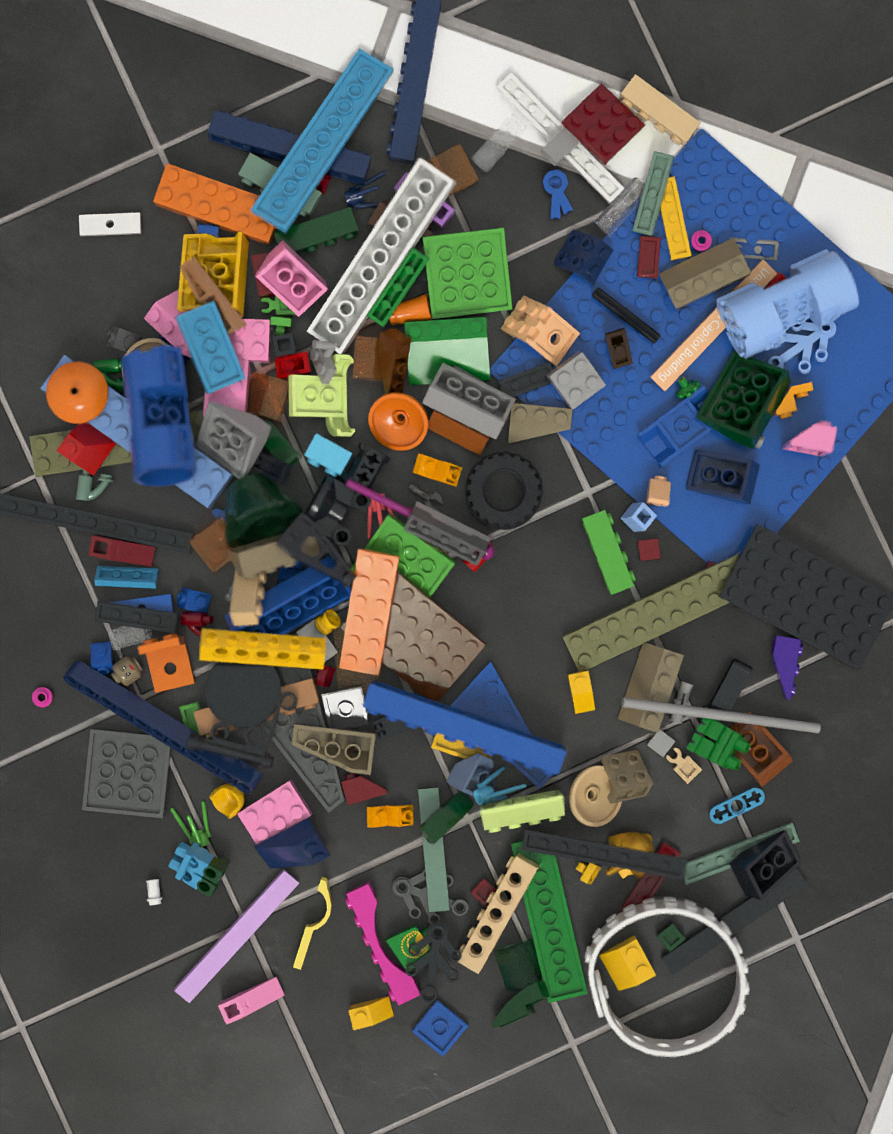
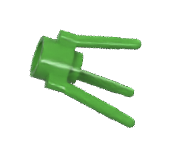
[170,801,211,847]

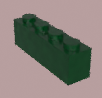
[274,207,359,254]

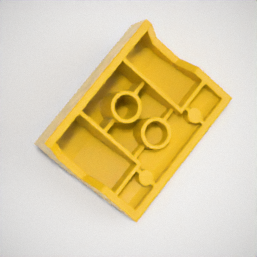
[177,232,249,317]

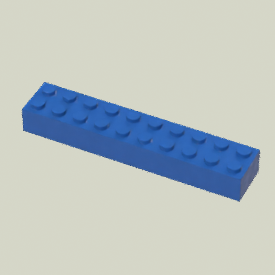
[362,680,567,776]

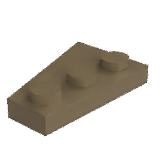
[508,403,573,443]

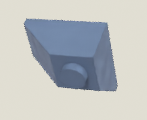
[446,753,496,796]

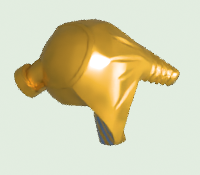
[606,832,654,879]

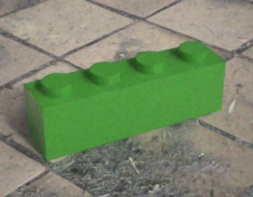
[581,510,636,595]

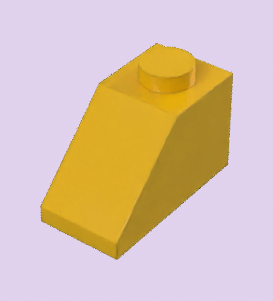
[567,670,595,714]
[348,996,394,1030]

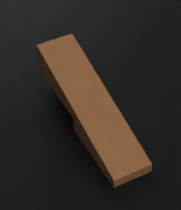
[180,257,247,336]

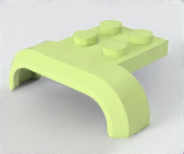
[288,354,355,437]

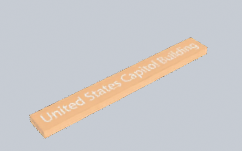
[650,259,777,391]

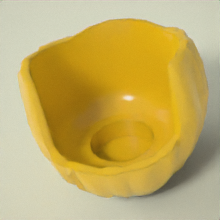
[209,783,245,819]

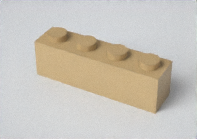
[619,74,701,146]
[230,570,267,626]

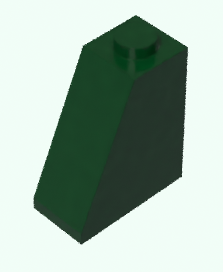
[263,419,302,466]

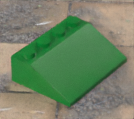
[404,317,491,386]

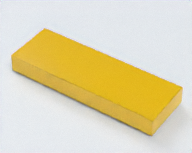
[431,733,492,759]

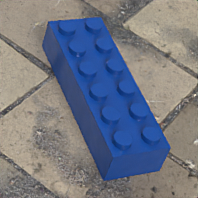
[224,555,352,635]

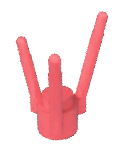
[367,494,395,539]

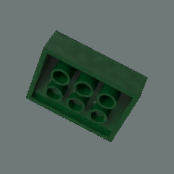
[696,351,791,449]

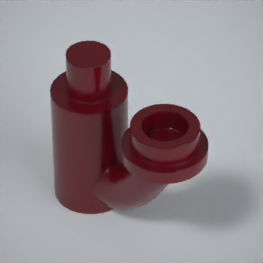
[180,611,214,637]

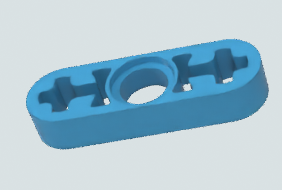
[709,787,765,824]

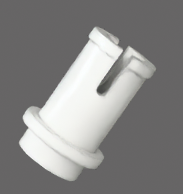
[146,879,163,905]

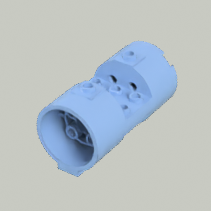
[716,249,859,359]

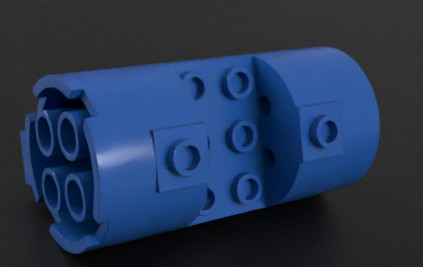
[121,345,197,486]

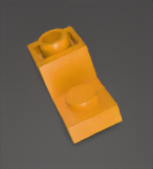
[774,382,813,419]
[412,453,462,487]
[367,804,414,828]

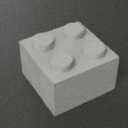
[546,351,606,409]

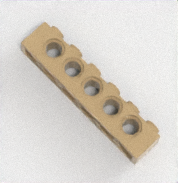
[457,853,540,974]

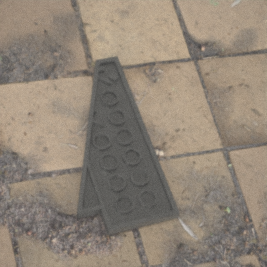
[260,666,345,813]

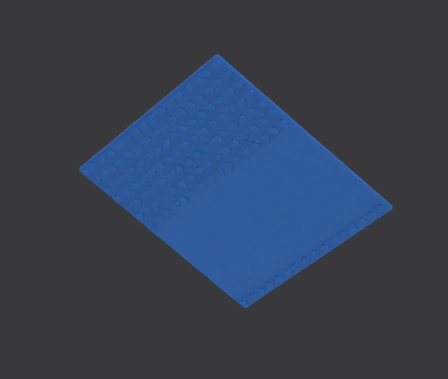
[490,129,893,563]

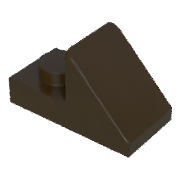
[604,328,633,369]

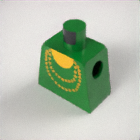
[386,924,438,972]

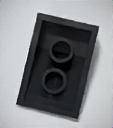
[729,830,802,900]

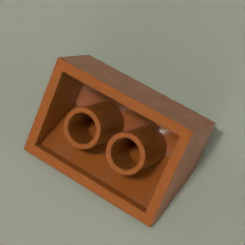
[428,410,490,455]

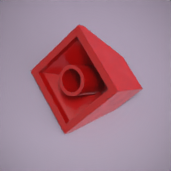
[56,422,117,476]

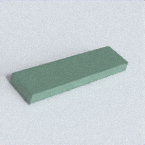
[632,151,674,236]

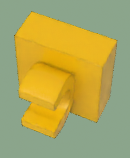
[576,862,602,885]

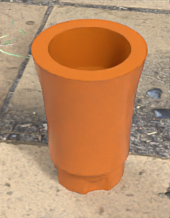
[390,293,432,325]

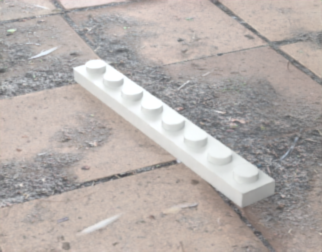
[497,73,625,204]

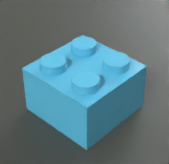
[304,434,354,478]

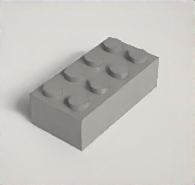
[423,363,516,439]

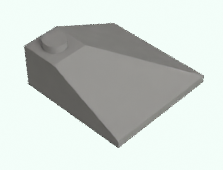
[195,401,271,481]

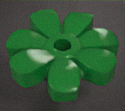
[675,377,700,398]

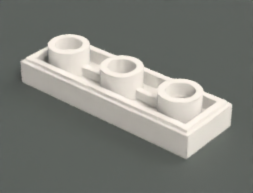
[79,213,142,236]

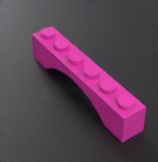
[345,881,421,1006]

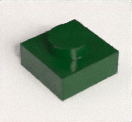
[657,922,685,952]

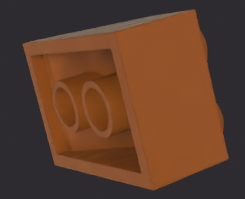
[730,711,793,787]

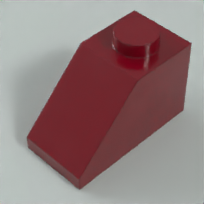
[341,773,388,805]

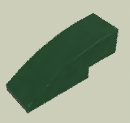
[417,790,474,844]
[492,982,550,1028]

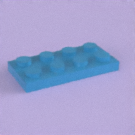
[175,301,245,394]

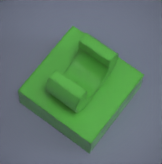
[270,315,293,335]

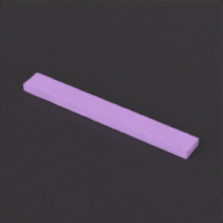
[174,869,299,1003]

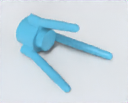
[473,766,526,805]

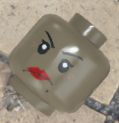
[111,656,143,686]

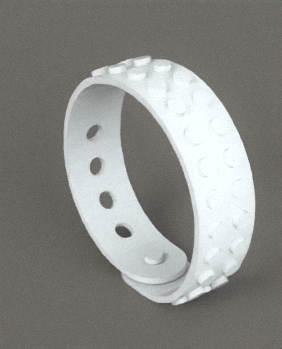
[584,897,749,1057]

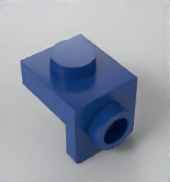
[177,587,211,613]
[90,641,114,675]

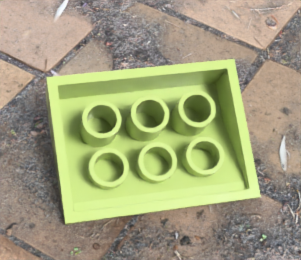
[480,789,565,833]

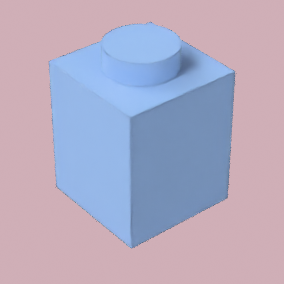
[620,502,657,532]

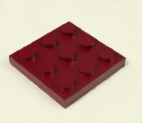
[561,83,645,165]

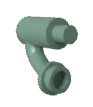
[76,469,114,501]

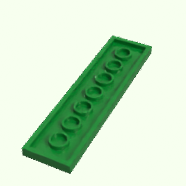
[511,840,588,1003]

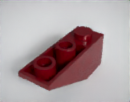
[88,534,156,567]

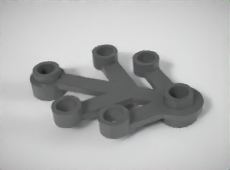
[392,869,468,924]

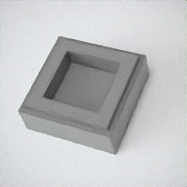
[647,729,675,757]

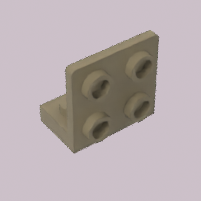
[601,750,653,804]

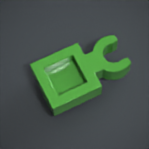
[261,295,296,316]

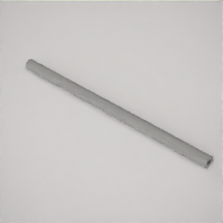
[621,697,821,733]

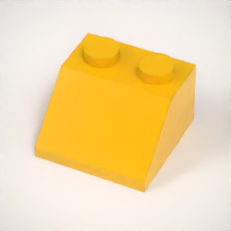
[599,935,656,991]

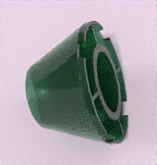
[224,474,302,548]

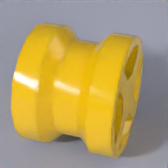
[315,609,341,635]

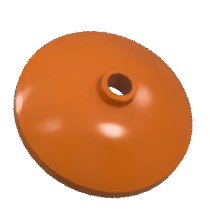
[46,362,109,424]
[368,392,429,451]

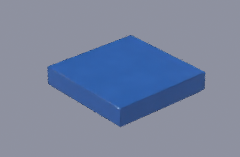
[412,999,469,1057]

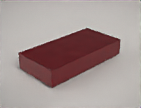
[637,236,661,279]

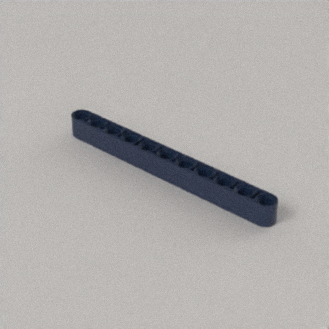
[63,660,262,794]

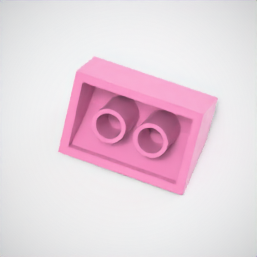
[255,240,328,317]
[144,290,191,357]
[782,421,836,457]

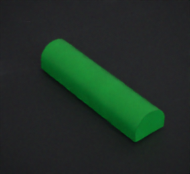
[367,247,429,327]

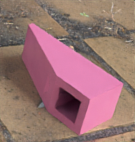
[218,976,285,1025]

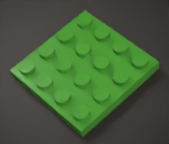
[422,228,513,319]
[346,513,456,597]

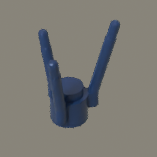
[344,171,387,210]

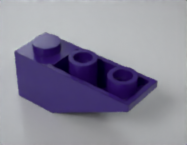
[770,635,803,700]

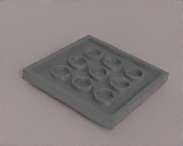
[82,729,171,818]

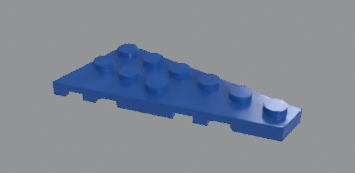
[450,661,551,789]

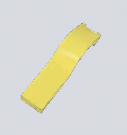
[293,877,332,970]

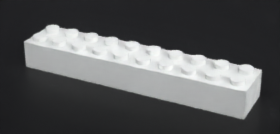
[307,158,457,354]

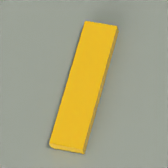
[660,176,691,261]

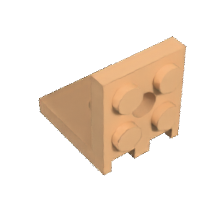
[501,296,580,366]

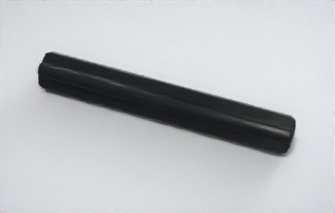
[592,287,661,344]

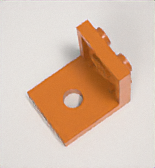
[138,633,195,693]

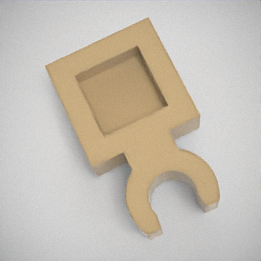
[666,747,702,784]

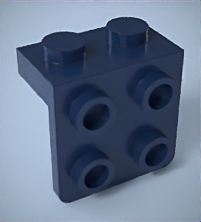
[554,230,613,285]

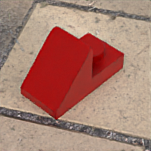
[275,352,311,379]

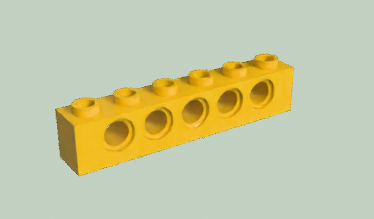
[200,629,326,669]

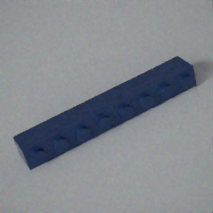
[387,0,441,165]
[207,110,371,186]

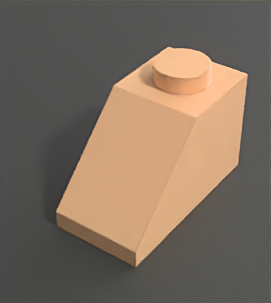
[645,476,671,507]

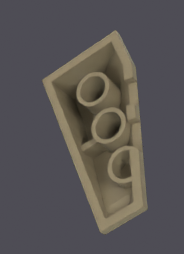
[292,724,376,775]

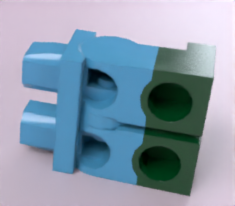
[168,842,231,898]

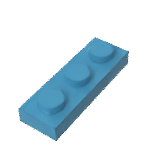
[94,566,159,589]

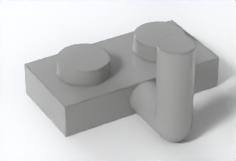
[309,340,337,384]

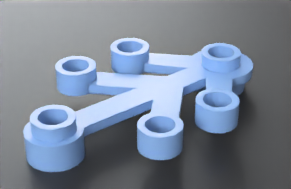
[768,322,836,374]

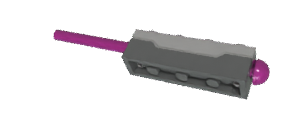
[346,479,494,566]

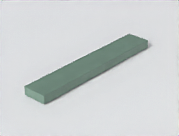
[418,788,450,912]
[684,822,800,885]

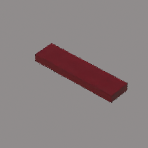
[620,842,681,922]

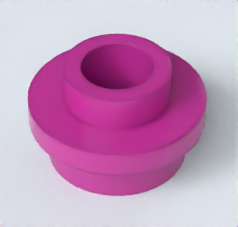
[691,230,712,251]
[32,687,53,707]

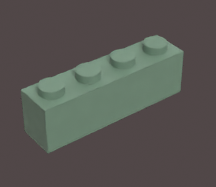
[238,153,322,217]

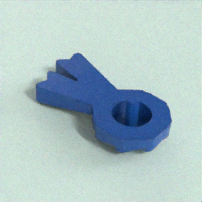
[543,170,573,219]

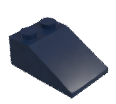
[686,450,760,504]
[254,817,330,868]

